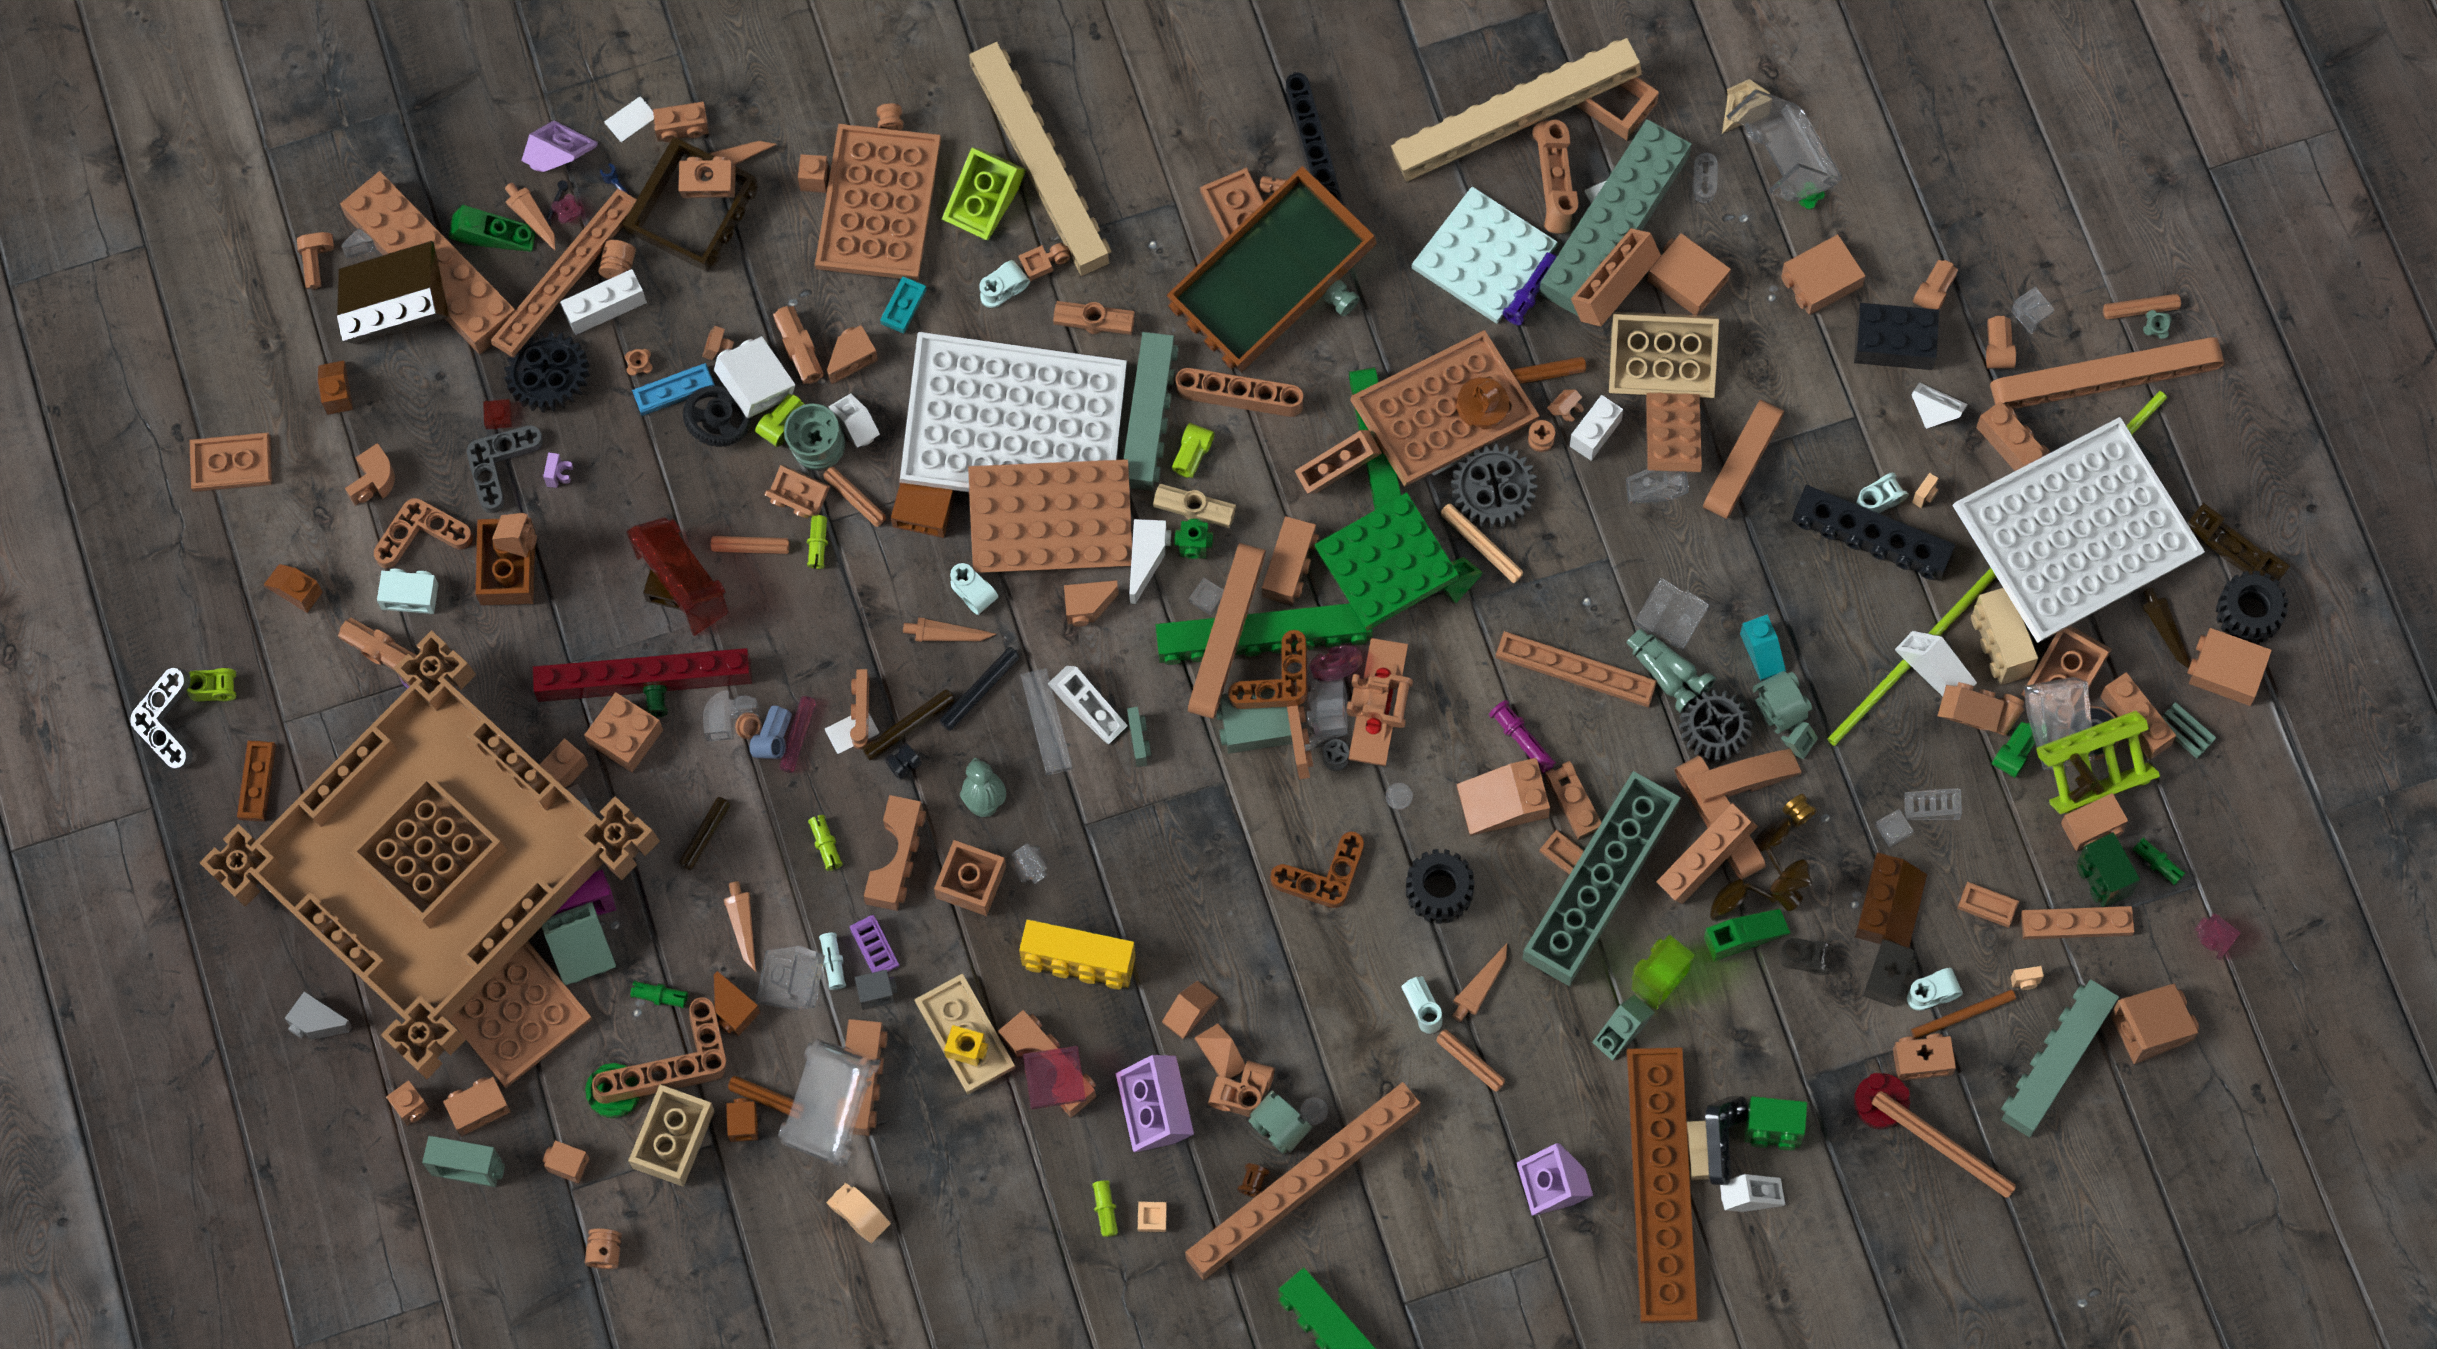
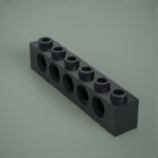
[1792,484,1955,581]

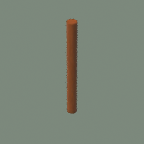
[1911,989,2016,1039]

